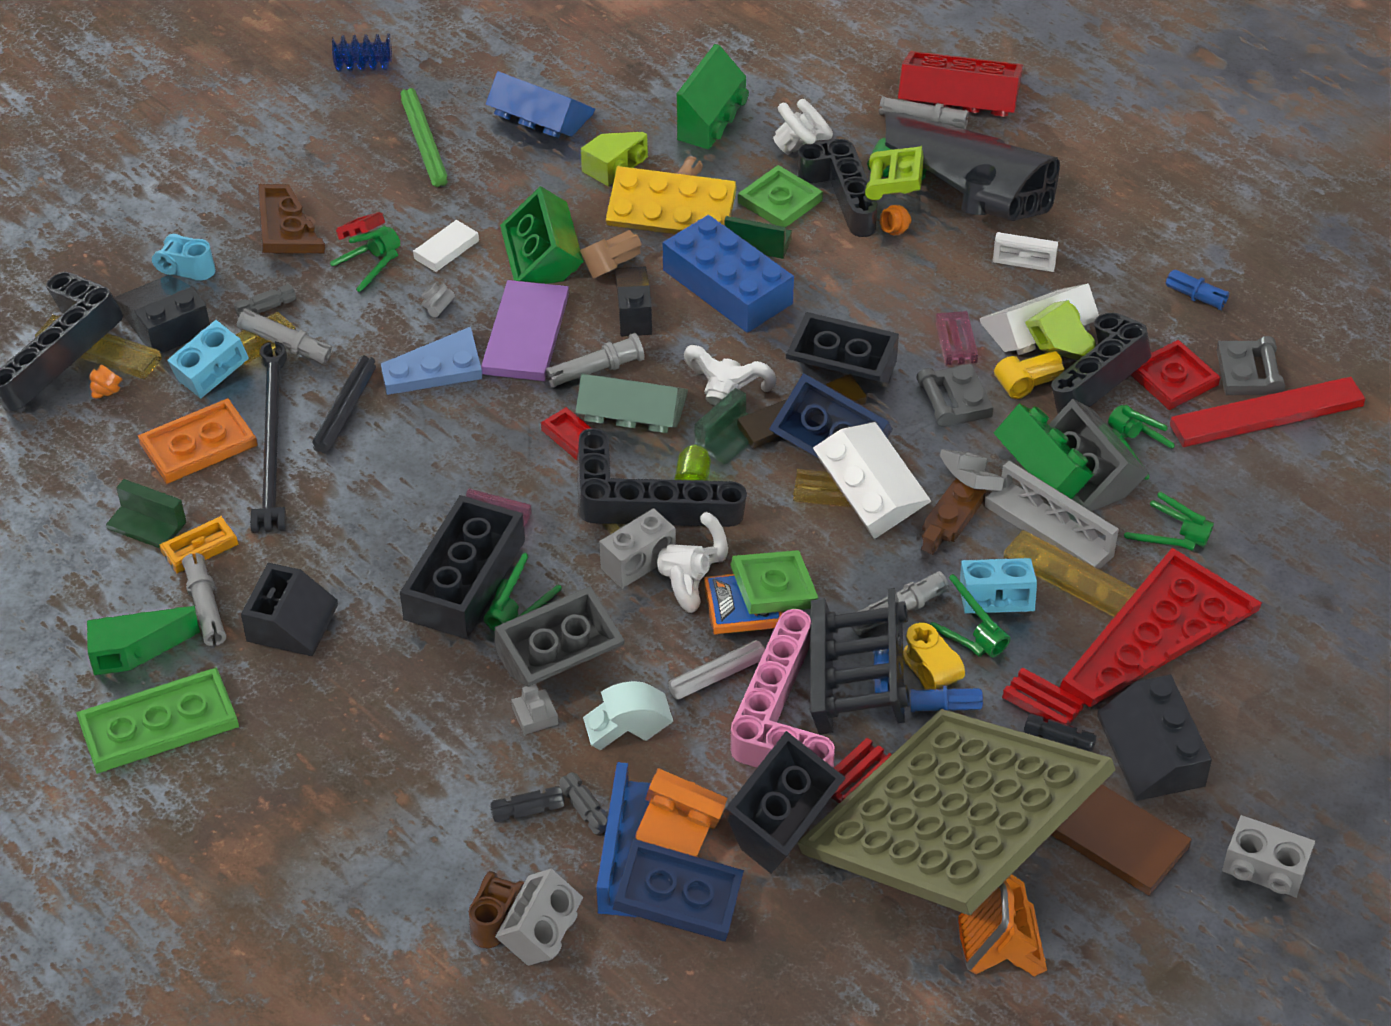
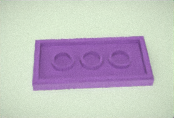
[481,280,569,381]

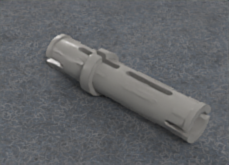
[879,96,969,129]
[237,308,333,365]
[182,553,226,646]
[852,571,949,635]

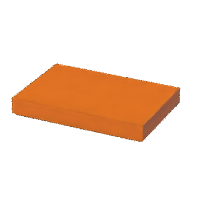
[138,398,258,484]

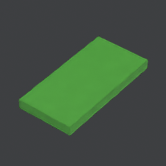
[76,667,239,774]

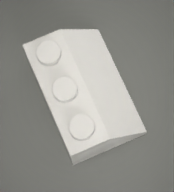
[979,283,1099,355]
[813,422,931,539]

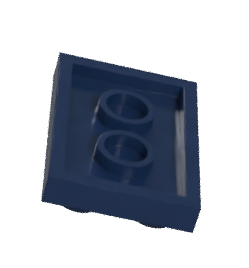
[613,839,744,941]

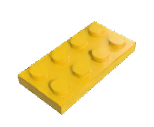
[606,166,737,234]

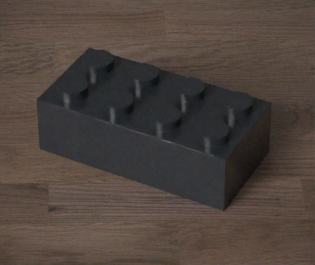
[400,495,525,639]

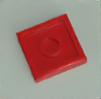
[1131,340,1221,410]

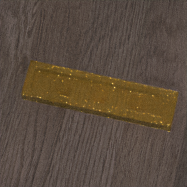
[35,315,162,380]
[1004,530,1137,617]

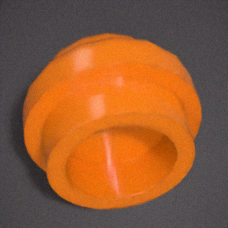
[880,205,912,236]
[89,364,123,399]

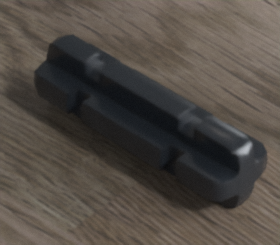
[1024,713,1097,752]
[490,786,564,822]

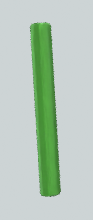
[400,88,448,188]

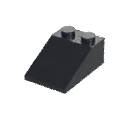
[114,275,210,357]

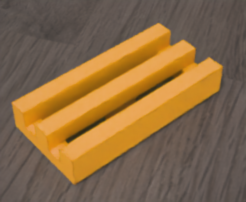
[159,516,238,573]

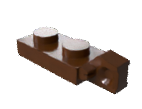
[921,478,986,555]

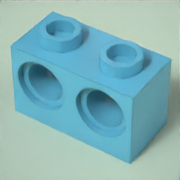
[167,320,249,399]
[960,558,1037,614]

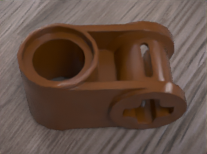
[468,871,524,949]

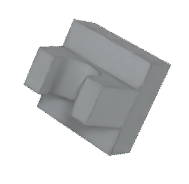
[511,684,558,735]

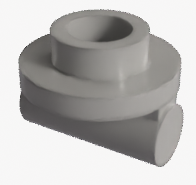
[421,283,455,318]

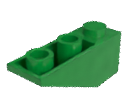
[87,606,200,675]

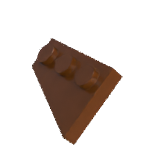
[258,184,325,254]

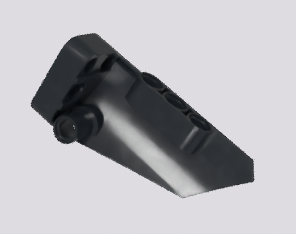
[885,112,1060,221]

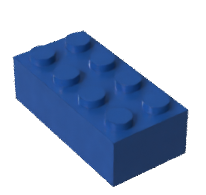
[662,214,794,333]

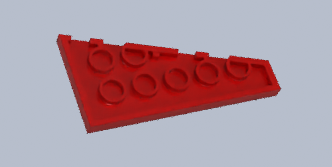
[1060,548,1262,707]

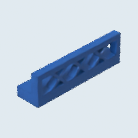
[596,762,651,917]

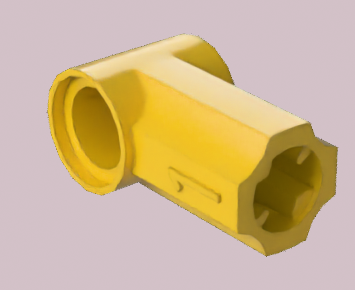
[994,351,1065,399]

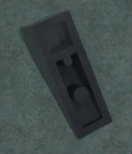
[615,266,652,337]

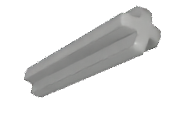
[668,640,765,700]

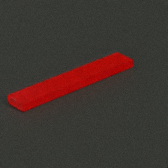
[1170,376,1366,447]

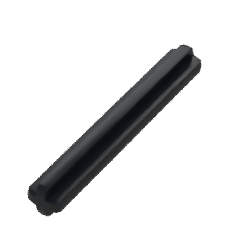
[312,355,376,454]

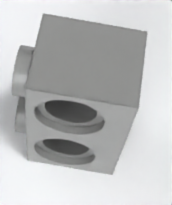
[599,508,676,589]
[1222,815,1315,898]
[496,868,583,966]

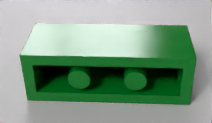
[993,403,1094,499]

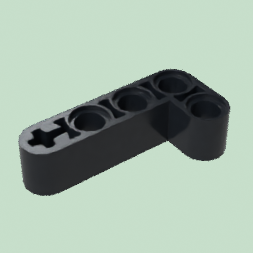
[798,139,877,237]
[1051,312,1151,414]

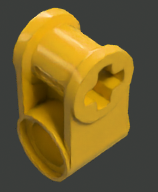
[903,623,965,689]

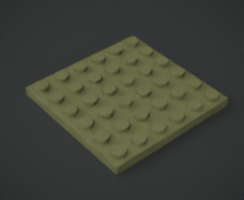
[797,709,1116,915]

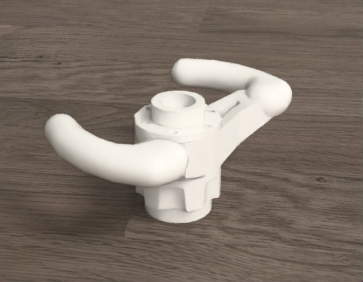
[773,99,833,155]
[684,345,777,408]
[657,512,728,613]

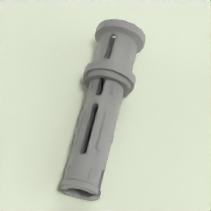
[546,333,645,388]

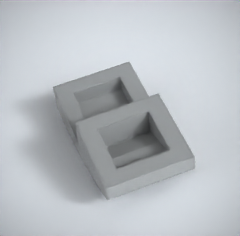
[940,449,1004,491]

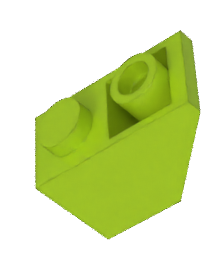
[581,132,648,186]
[1025,300,1096,360]

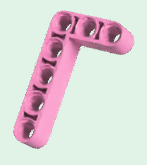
[731,609,835,768]

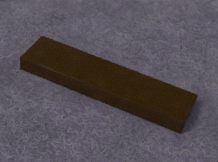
[737,374,867,449]

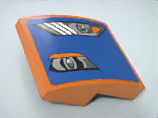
[704,574,782,634]

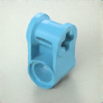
[152,234,216,281]

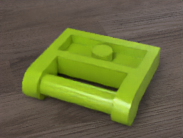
[865,146,924,200]

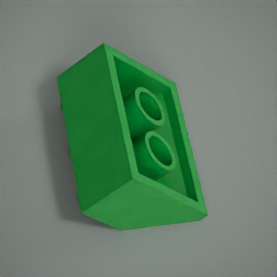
[676,44,749,150]
[500,186,584,284]

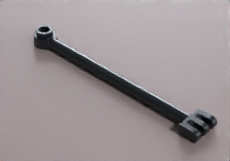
[250,341,287,533]

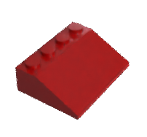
[898,51,1023,116]

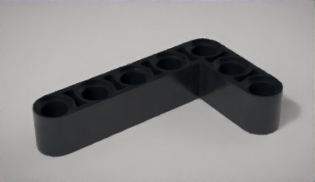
[0,272,123,411]
[577,428,747,527]

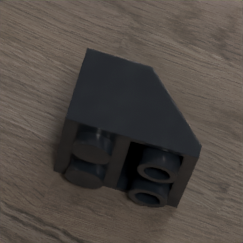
[241,562,338,656]

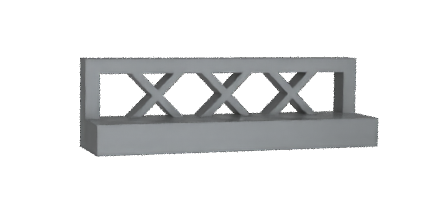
[985,461,1119,575]

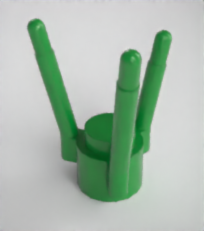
[330,225,400,292]
[1108,405,1175,480]
[1124,492,1214,551]
[484,553,562,631]
[930,574,1011,658]

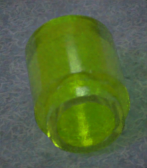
[674,445,711,481]

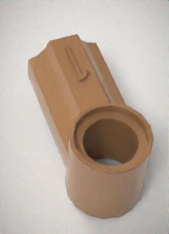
[580,230,642,278]

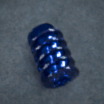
[332,33,392,72]

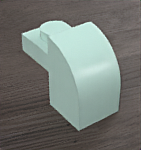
[583,681,673,750]

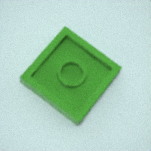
[738,165,823,227]
[731,550,819,614]

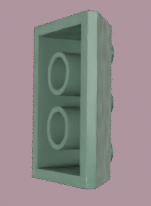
[576,374,688,433]

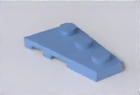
[381,326,482,395]

